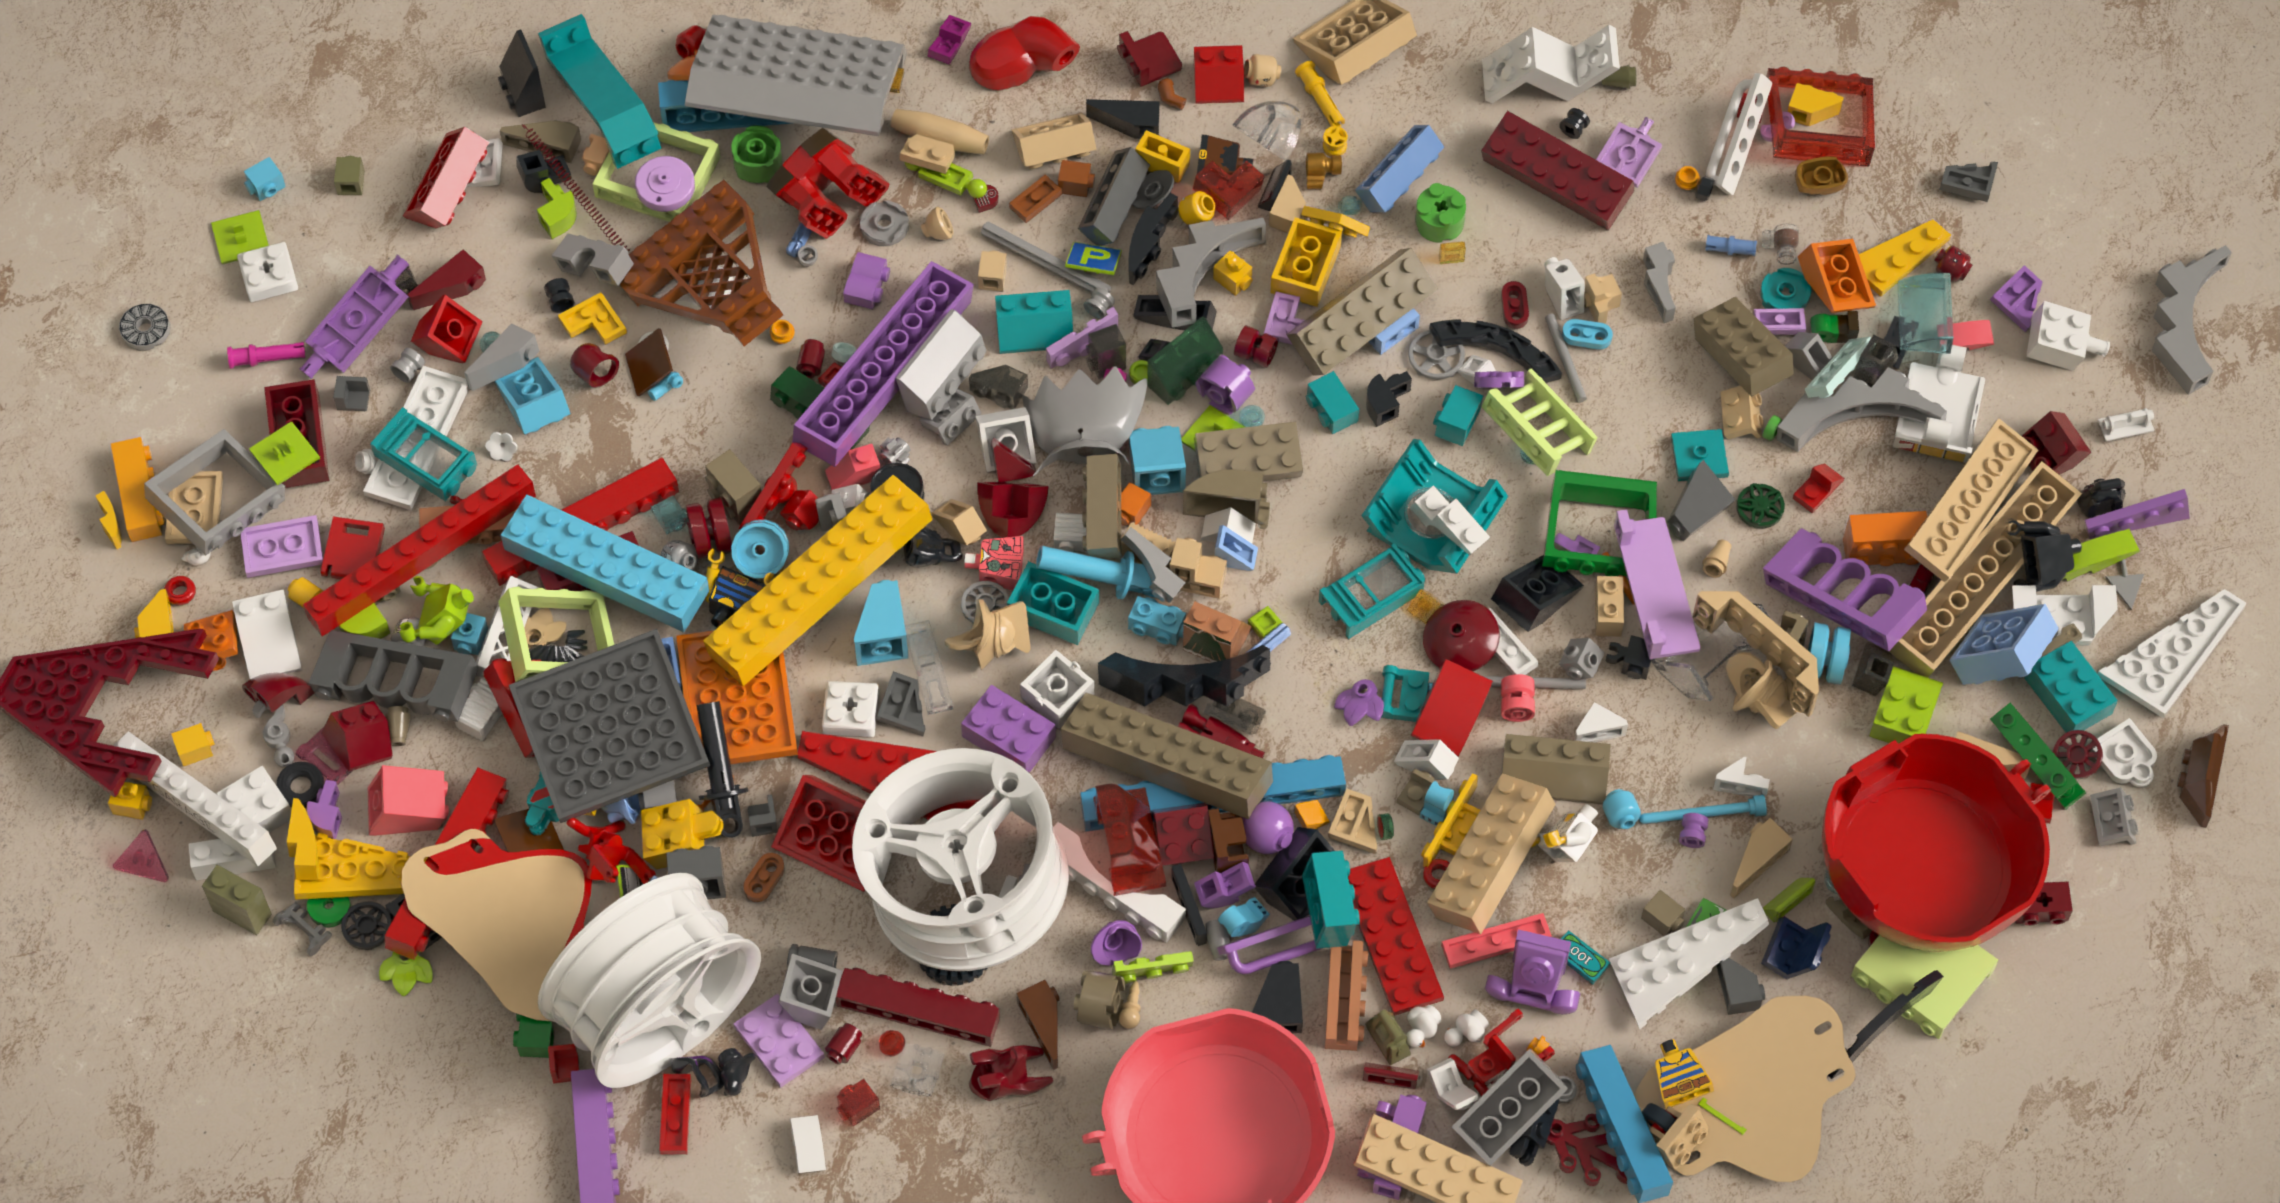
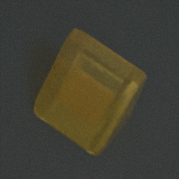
[1407,589,1445,624]

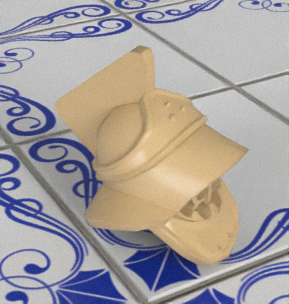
[945,599,1031,670]
[1726,652,1798,729]

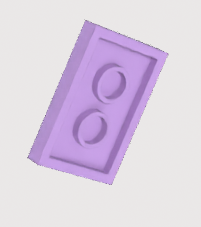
[241,515,323,578]
[733,994,825,1088]

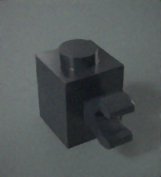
[1605,635,1652,680]

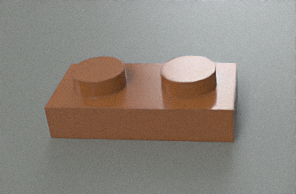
[1009,174,1062,223]

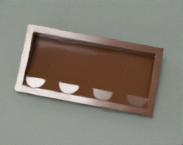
[494,808,564,852]

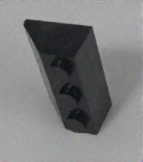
[1255,827,1335,921]

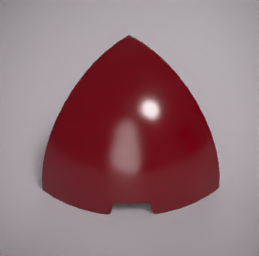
[977,482,1049,538]
[242,673,315,713]

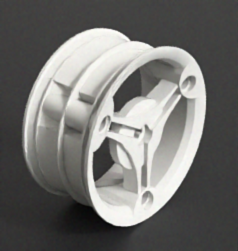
[852,748,1069,971]
[538,873,761,1088]

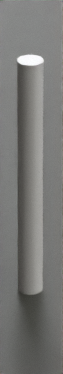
[1545,314,1587,403]
[1483,676,1586,689]

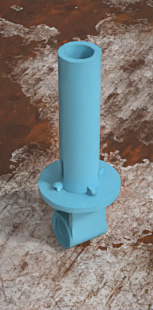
[1036,546,1155,600]

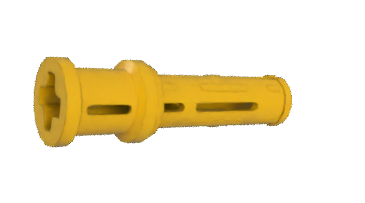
[1295,61,1345,127]

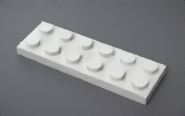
[363,366,469,510]

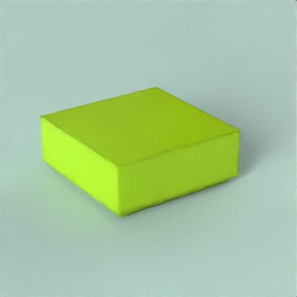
[1247,606,1283,639]

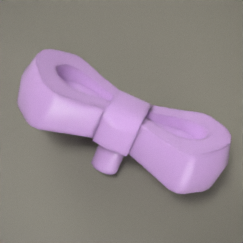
[1760,111,1795,142]

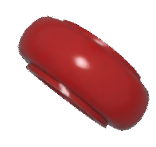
[164,576,196,605]
[1423,859,1450,889]

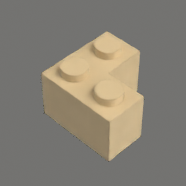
[1170,538,1227,599]

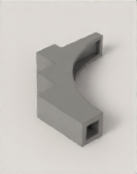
[1156,218,1266,328]
[2152,245,2232,395]
[1777,367,1947,452]

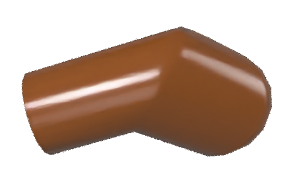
[1158,78,1187,110]

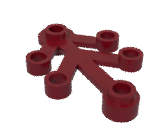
[1547,1113,1627,1186]

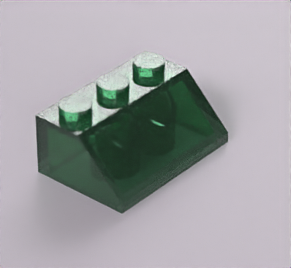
[1148,317,1223,405]

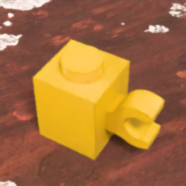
[1213,251,1253,296]
[108,782,152,820]

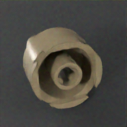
[1073,970,1125,1030]

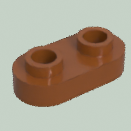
[743,853,785,902]

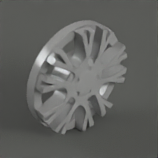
[961,581,1009,623]

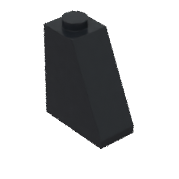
[1252,961,1303,1034]

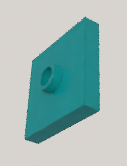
[1671,429,1729,481]

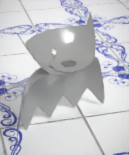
[1023,366,1147,477]

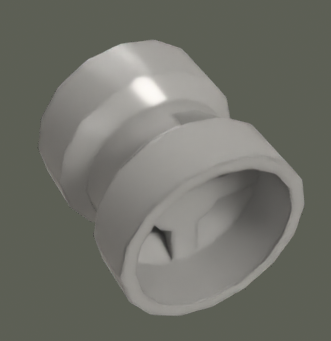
[390,348,425,383]

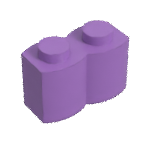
[843,252,890,309]

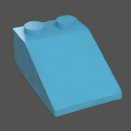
[494,357,571,434]

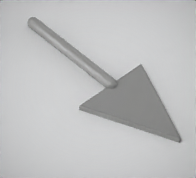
[2106,559,2144,610]

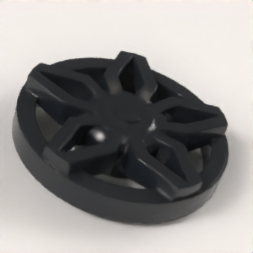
[341,901,392,950]

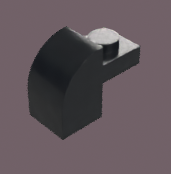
[516,150,571,193]
[1366,371,1412,427]

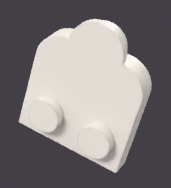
[2089,718,2157,787]

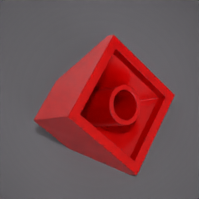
[410,295,483,364]

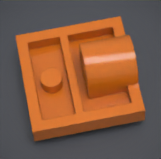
[184,610,238,671]

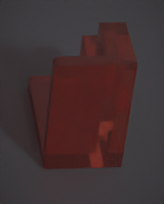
[1193,161,1265,221]

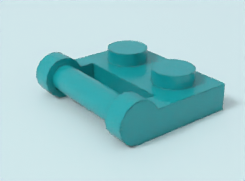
[1381,665,1430,722]

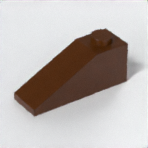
[1016,980,1060,1070]

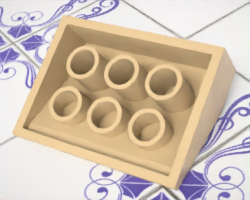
[1293,0,1417,85]

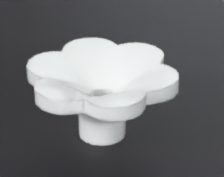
[485,432,518,461]

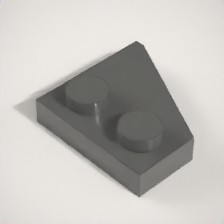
[1940,161,1998,202]
[876,671,926,736]

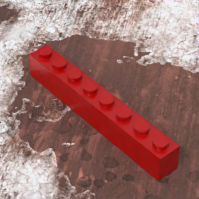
[482,457,679,586]
[385,767,509,960]

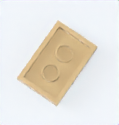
[165,471,223,544]

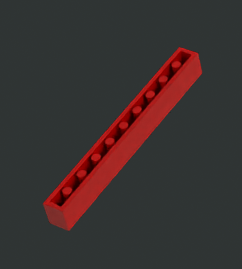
[303,464,536,637]

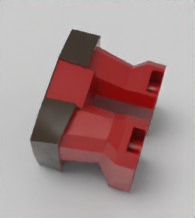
[766,128,890,239]

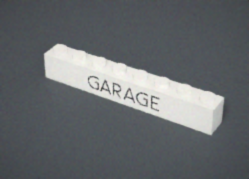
[113,731,277,866]

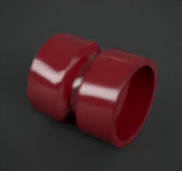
[1234,325,1279,368]

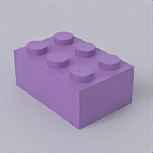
[961,685,1056,773]

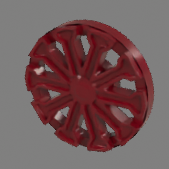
[2053,730,2103,779]

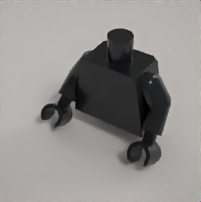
[2005,518,2082,592]

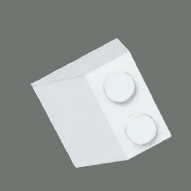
[976,407,1037,472]

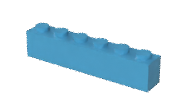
[1575,1045,1673,1203]

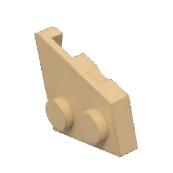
[1328,788,1377,854]

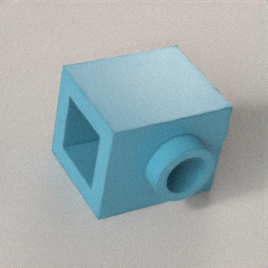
[244,157,286,201]
[451,613,488,655]

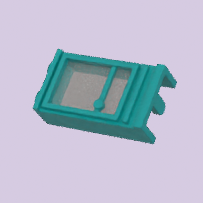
[370,407,477,502]
[1318,543,1425,639]

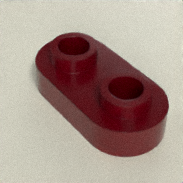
[1501,281,1529,329]

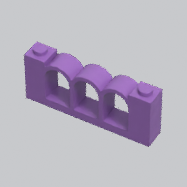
[1763,528,1927,651]

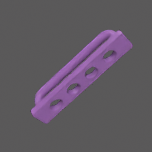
[1217,916,1323,974]

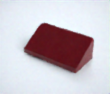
[1363,1062,1419,1090]

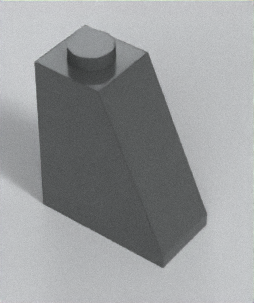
[1667,460,1735,541]

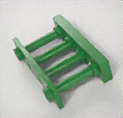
[1990,702,2086,810]

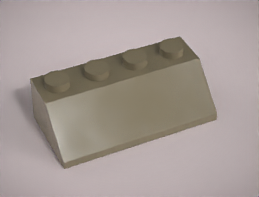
[1501,734,1611,805]

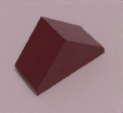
[991,438,1036,483]

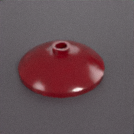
[1423,600,1500,671]

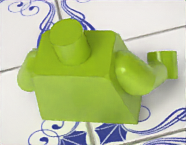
[399,576,474,645]

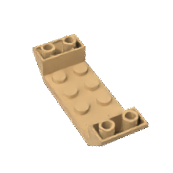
[1692,591,1819,717]

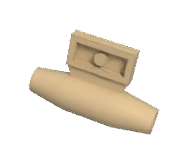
[891,109,989,174]

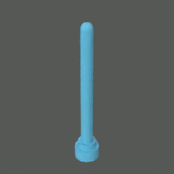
[1639,795,1767,824]

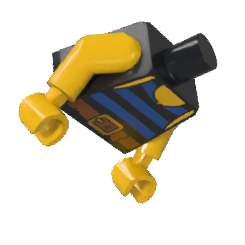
[705,549,774,628]

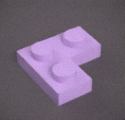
[1264,292,1305,345]

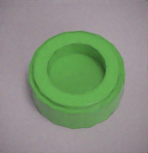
[1762,415,1783,441]

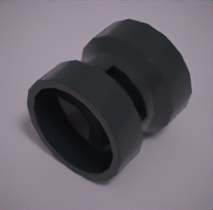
[544,278,575,313]

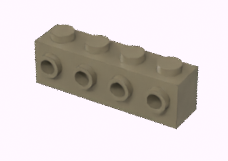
[1082,454,1121,559]

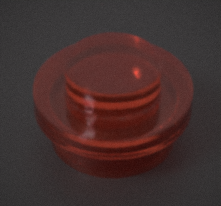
[879,1030,906,1057]

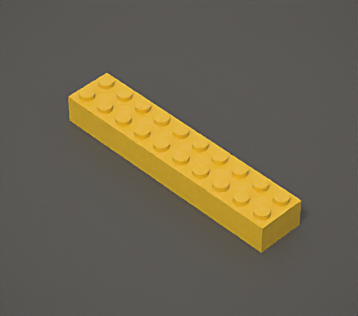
[703,475,932,686]

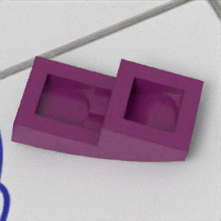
[927,15,971,65]

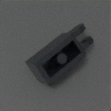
[1509,1099,1560,1167]

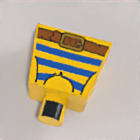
[1655,1039,1714,1109]

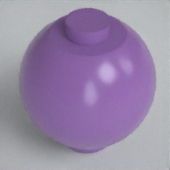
[1240,801,1294,854]

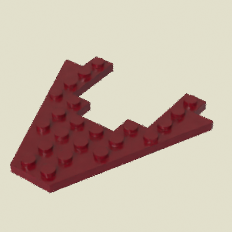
[0,628,219,797]

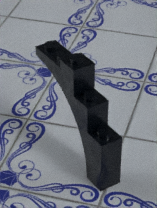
[1098,645,1271,707]

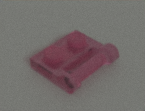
[295,727,353,785]

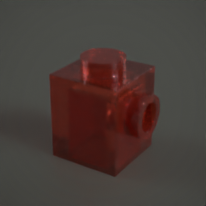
[836,1079,880,1127]

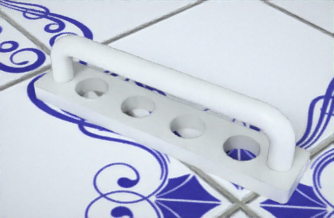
[1706,73,1772,195]

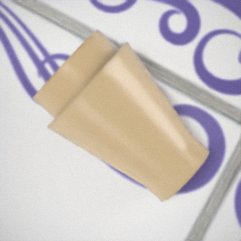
[1702,539,1732,578]

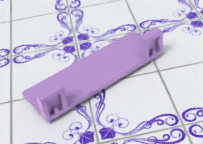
[1614,510,1700,659]

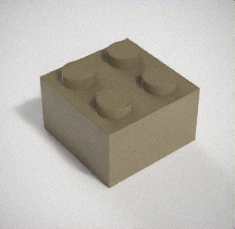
[705,449,761,525]

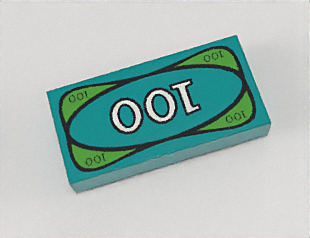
[1561,930,1610,985]

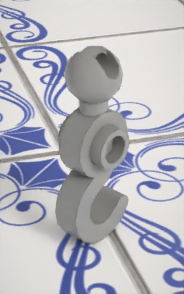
[252,700,295,767]

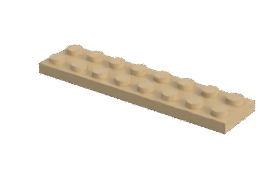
[1904,418,2038,582]

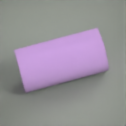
[1753,308,1806,335]

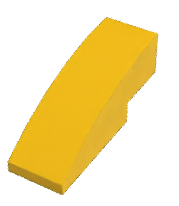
[287,798,319,880]

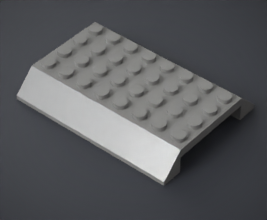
[685,15,907,136]

